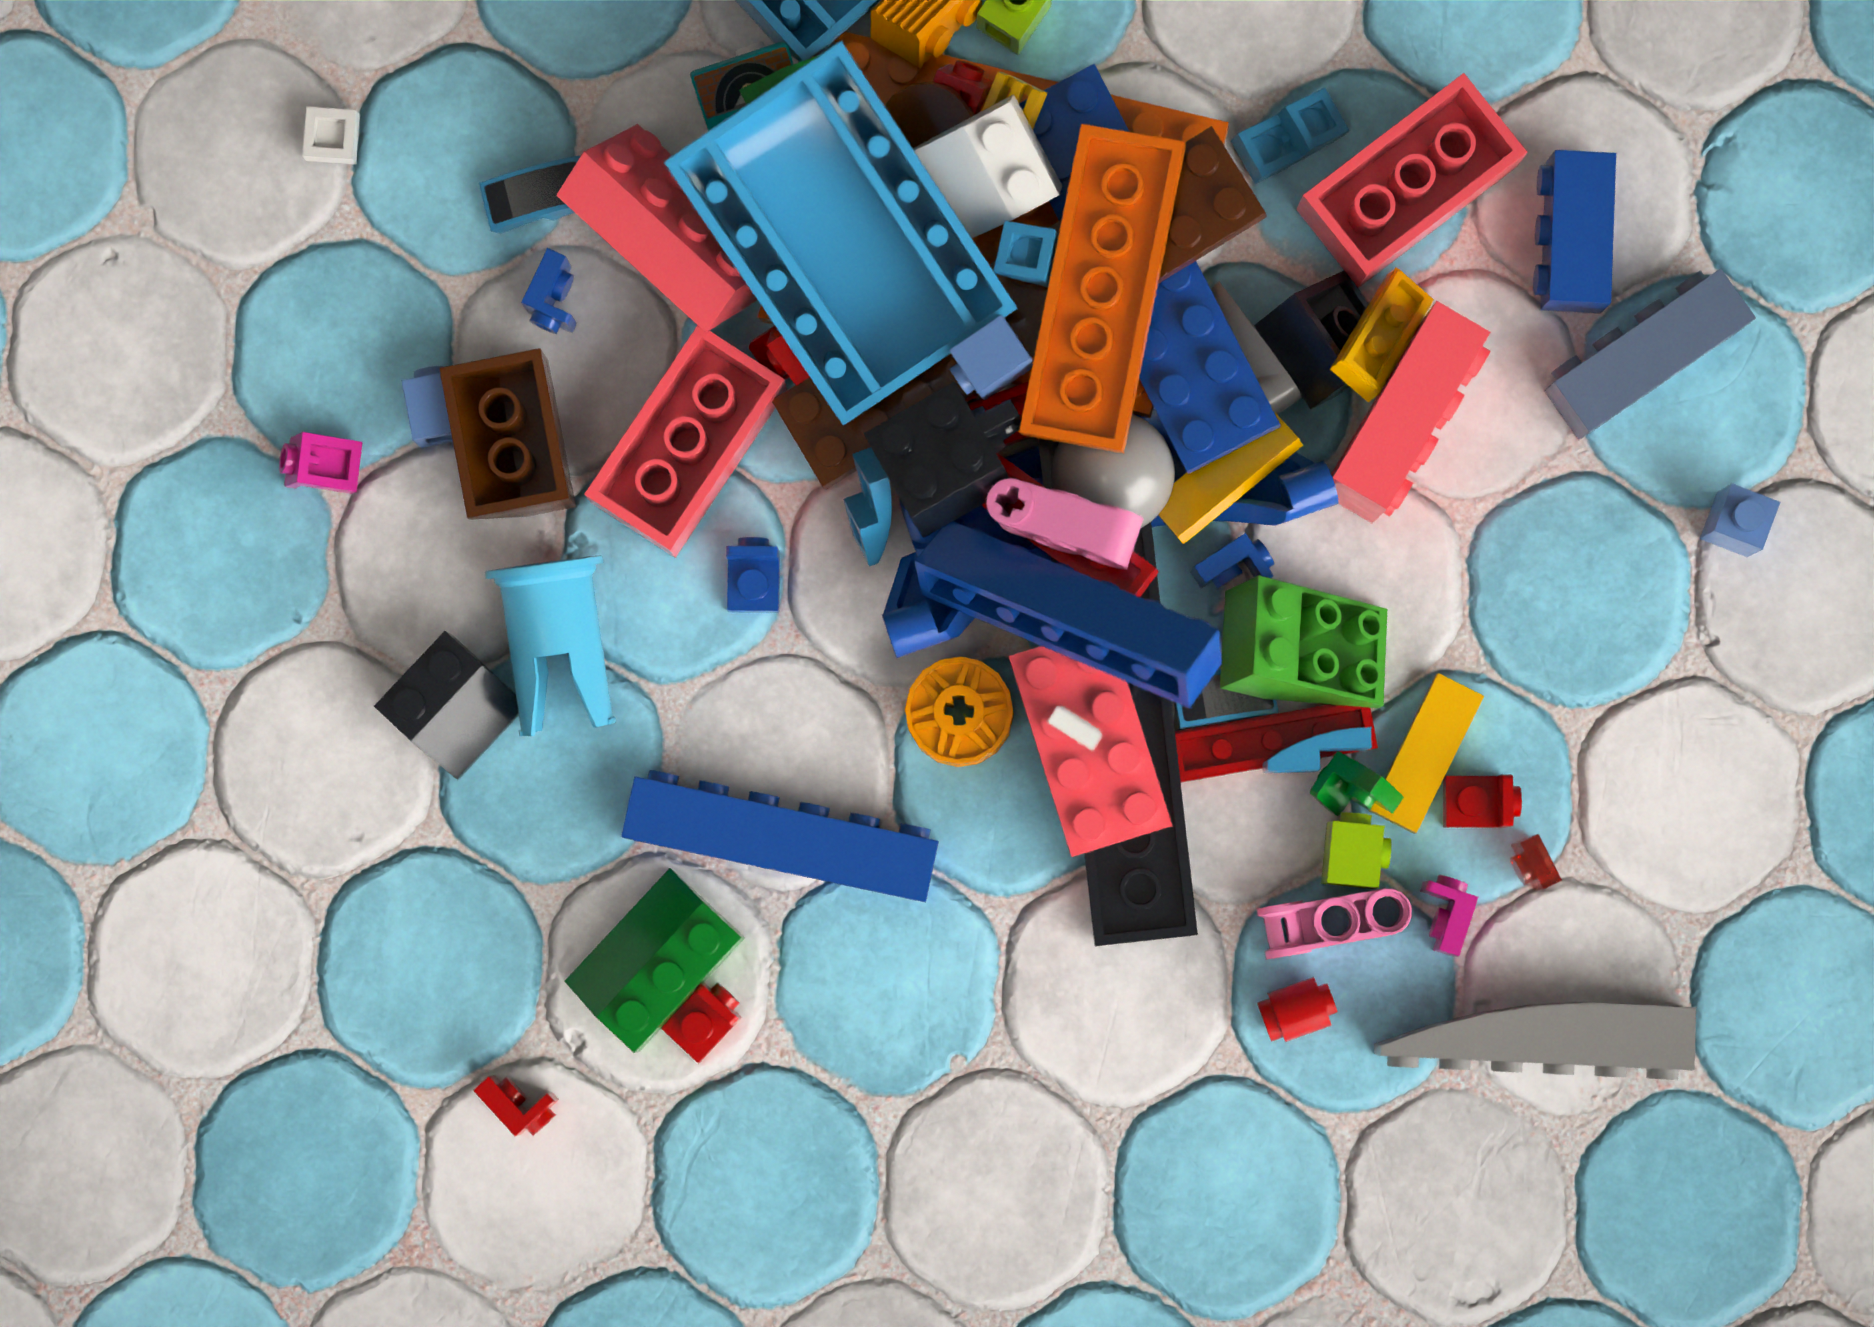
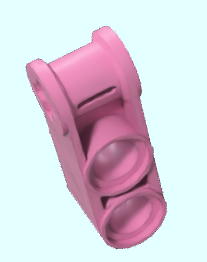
[986,478,1143,569]
[1257,889,1412,959]

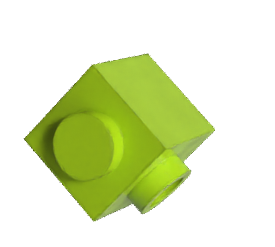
[977,0,1052,55]
[1321,812,1392,889]

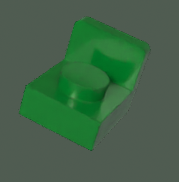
[1310,751,1404,816]

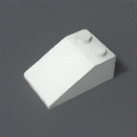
[913,94,1062,239]

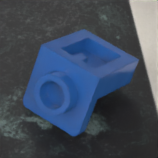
[521,248,577,334]
[1190,533,1274,589]
[726,537,780,613]

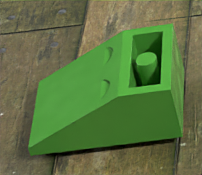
[1220,575,1388,708]

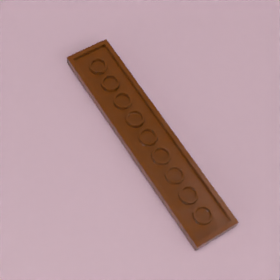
[772,126,1267,489]

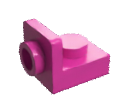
[279,432,363,494]
[1420,875,1479,957]

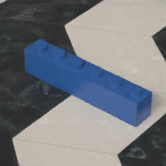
[915,521,1222,708]
[621,770,939,903]

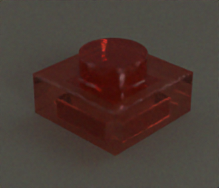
[1510,834,1562,890]

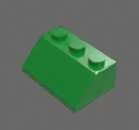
[564,868,745,1053]

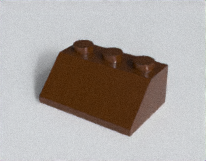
[439,348,576,520]

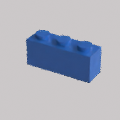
[1533,150,1616,314]

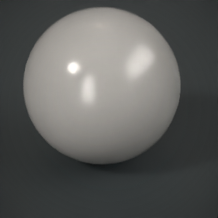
[1051,414,1175,528]

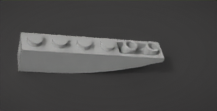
[1374,1002,1696,1080]

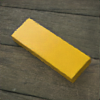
[1330,267,1434,402]
[1158,410,1303,545]
[1368,673,1484,834]

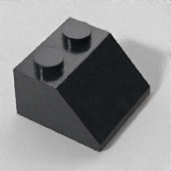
[1254,271,1369,410]
[374,631,519,780]

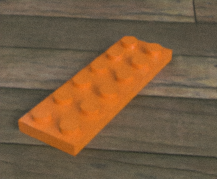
[1019,124,1186,454]

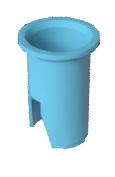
[485,555,616,737]

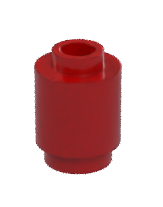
[1257,977,1338,1042]

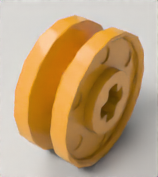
[905,656,1014,767]

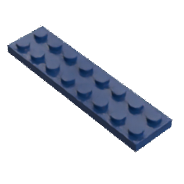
[1019,64,1281,474]

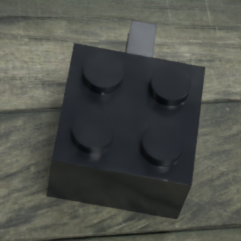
[863,381,1022,538]

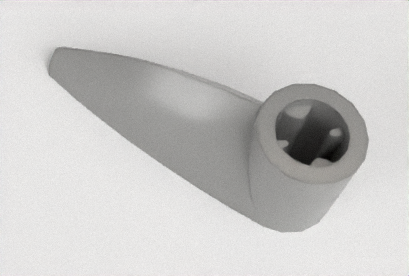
[1211,281,1302,415]

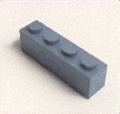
[1544,268,1756,440]

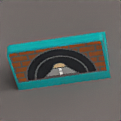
[690,41,793,131]

